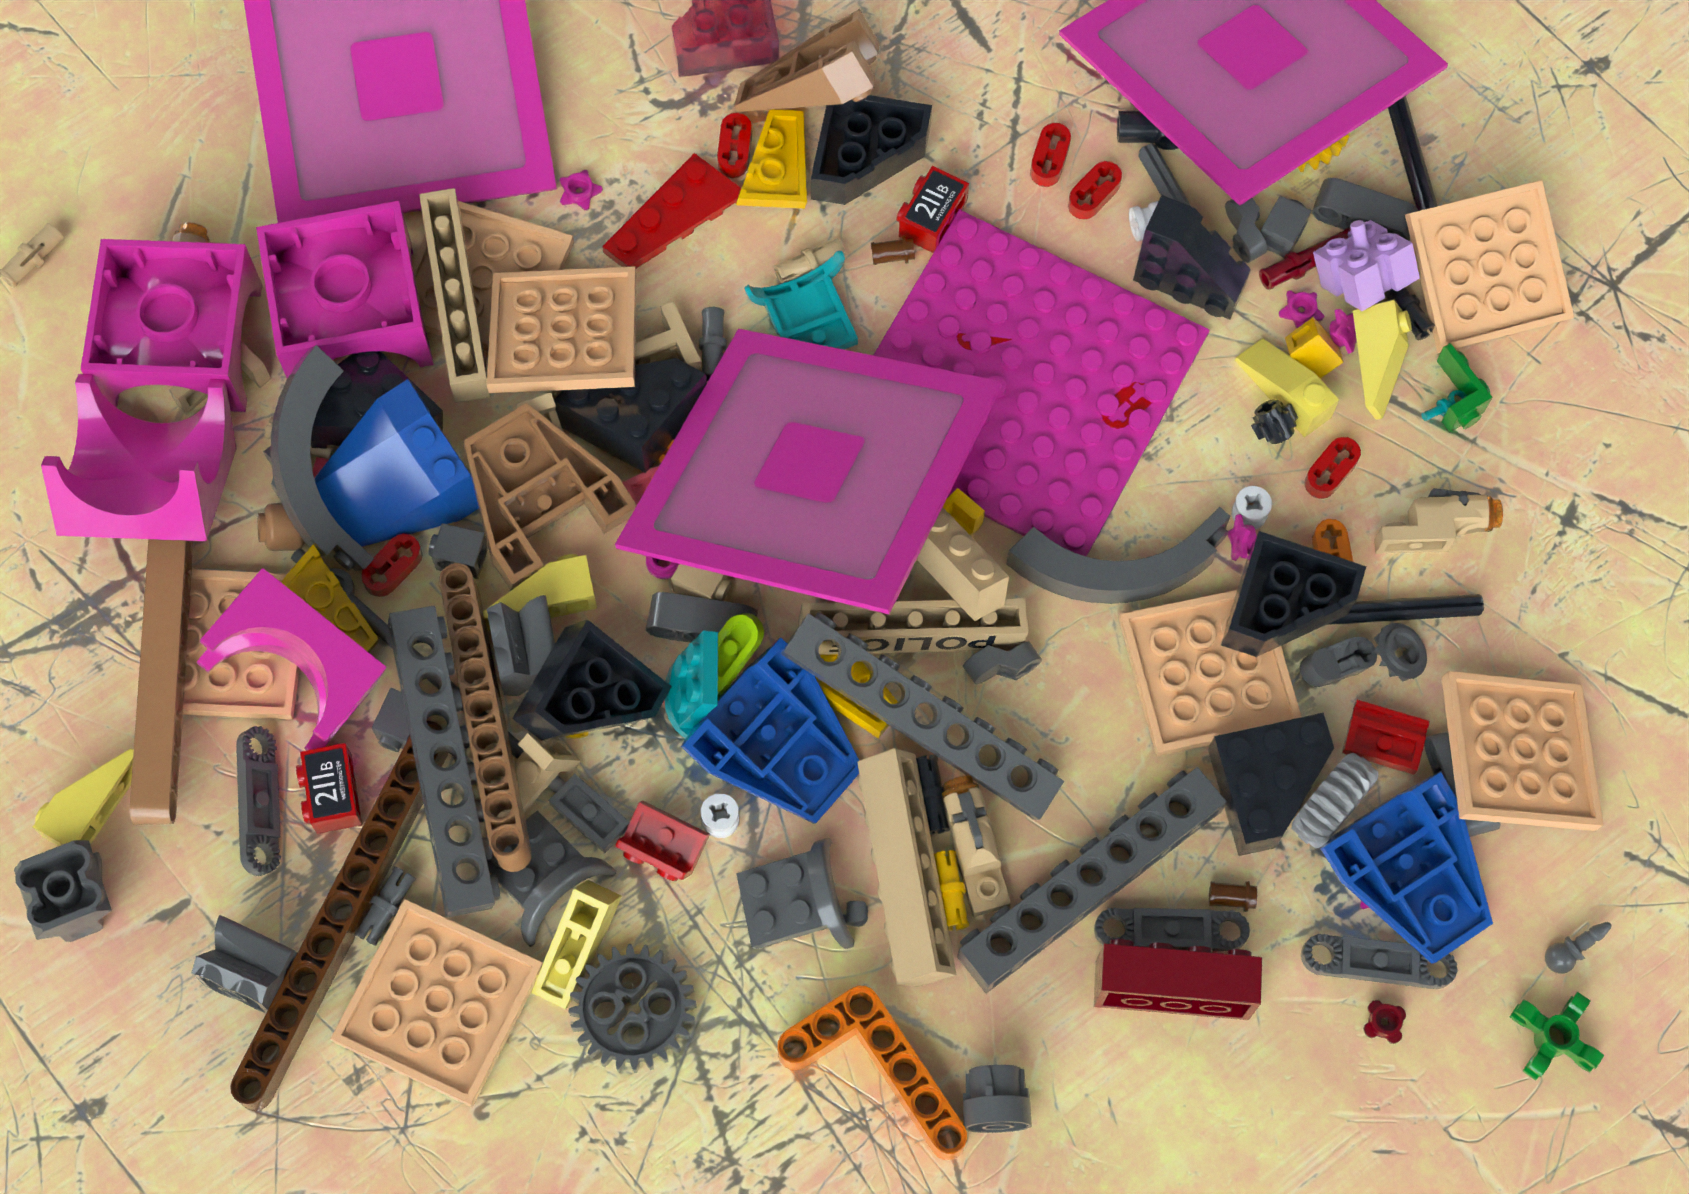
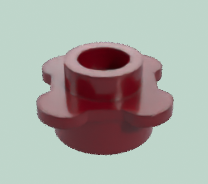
[1363,1000,1406,1044]

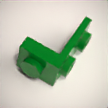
[1437,343,1493,433]

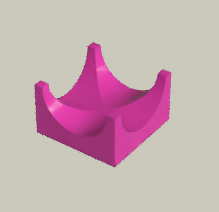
[256,201,434,379]
[80,239,262,412]
[41,374,237,541]
[197,568,387,750]

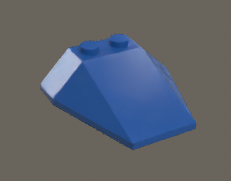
[314,379,479,547]
[681,638,860,824]
[1320,772,1493,963]

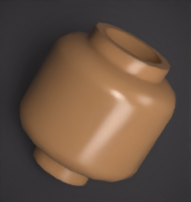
[257,503,305,551]

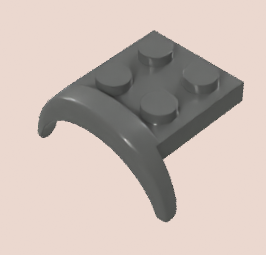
[487,810,616,947]
[736,838,854,949]

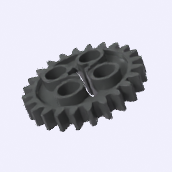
[568,944,697,1073]

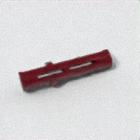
[1259,227,1351,290]

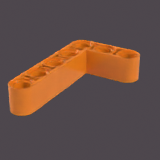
[778,986,967,1160]

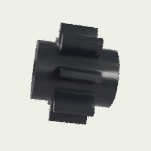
[1251,399,1298,444]

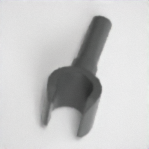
[843,901,868,927]

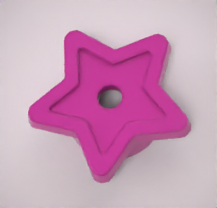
[559,170,603,211]
[1279,290,1324,328]
[1329,309,1357,354]
[1228,514,1256,561]

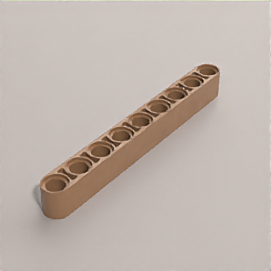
[130,539,194,825]
[439,563,532,872]

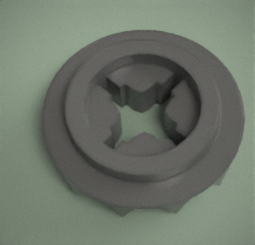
[1373,623,1427,682]

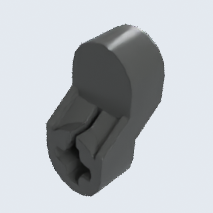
[1225,198,1267,263]
[1300,637,1377,687]
[963,641,1042,685]

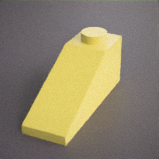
[1353,300,1412,420]
[1235,338,1339,438]
[483,554,597,631]
[33,748,134,846]
[531,880,622,1009]

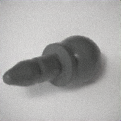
[1545,922,1612,974]

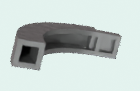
[270,345,374,571]
[1006,507,1230,604]

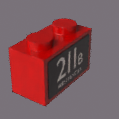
[896,166,969,253]
[296,743,362,834]

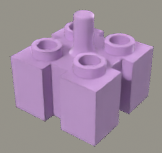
[1313,220,1420,311]

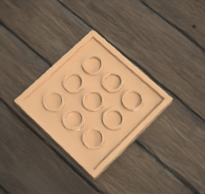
[1405,180,1574,353]
[412,201,574,350]
[487,266,637,393]
[183,569,300,720]
[1119,590,1302,757]
[1441,671,1604,831]
[330,899,543,1108]

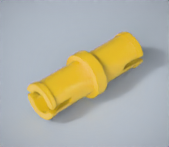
[934,850,969,931]

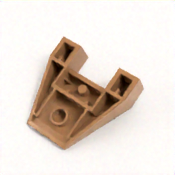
[734,9,880,112]
[463,403,637,590]

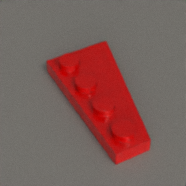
[602,153,741,269]

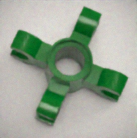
[1509,992,1605,1081]

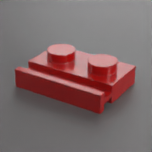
[1342,699,1430,775]

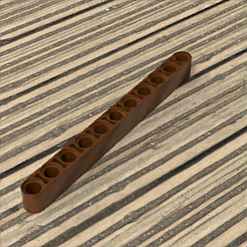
[230,721,448,1111]

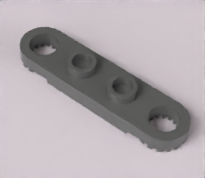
[236,726,281,876]
[1094,907,1250,951]
[1301,934,1458,989]

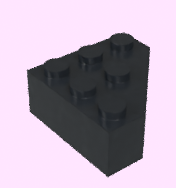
[811,95,932,205]
[1133,195,1251,320]
[311,351,443,449]
[554,358,707,473]
[1221,531,1367,657]
[512,619,672,741]
[1208,713,1334,856]

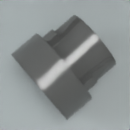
[963,1065,1032,1133]

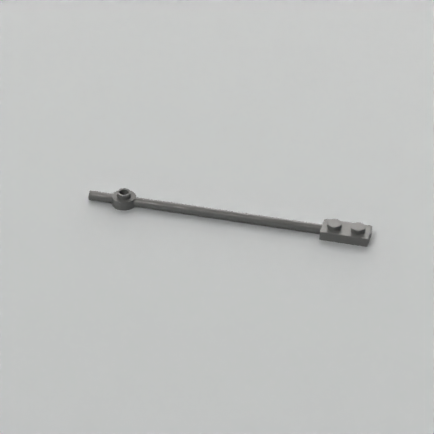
[291,548,630,854]

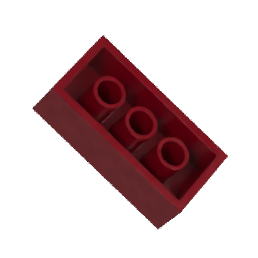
[1093,939,1262,1020]

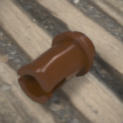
[871,236,915,265]
[1209,881,1257,912]

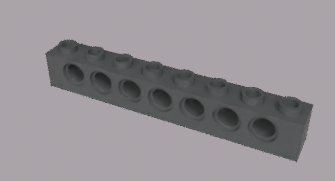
[388,606,500,918]
[781,612,1064,820]
[957,767,1227,994]

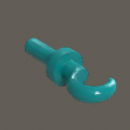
[1421,390,1467,421]

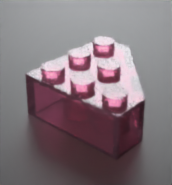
[671,0,779,77]

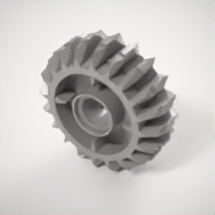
[1291,753,1378,849]

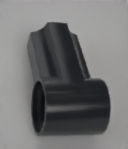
[1117,111,1179,150]

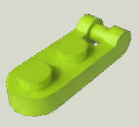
[718,613,764,698]

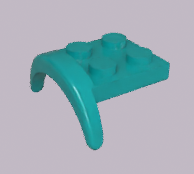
[744,251,858,350]
[664,630,718,739]

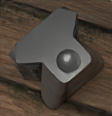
[487,595,555,696]
[14,840,112,942]
[191,915,297,1013]

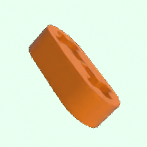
[1312,519,1354,562]

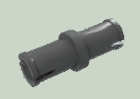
[699,307,727,381]
[354,866,416,946]

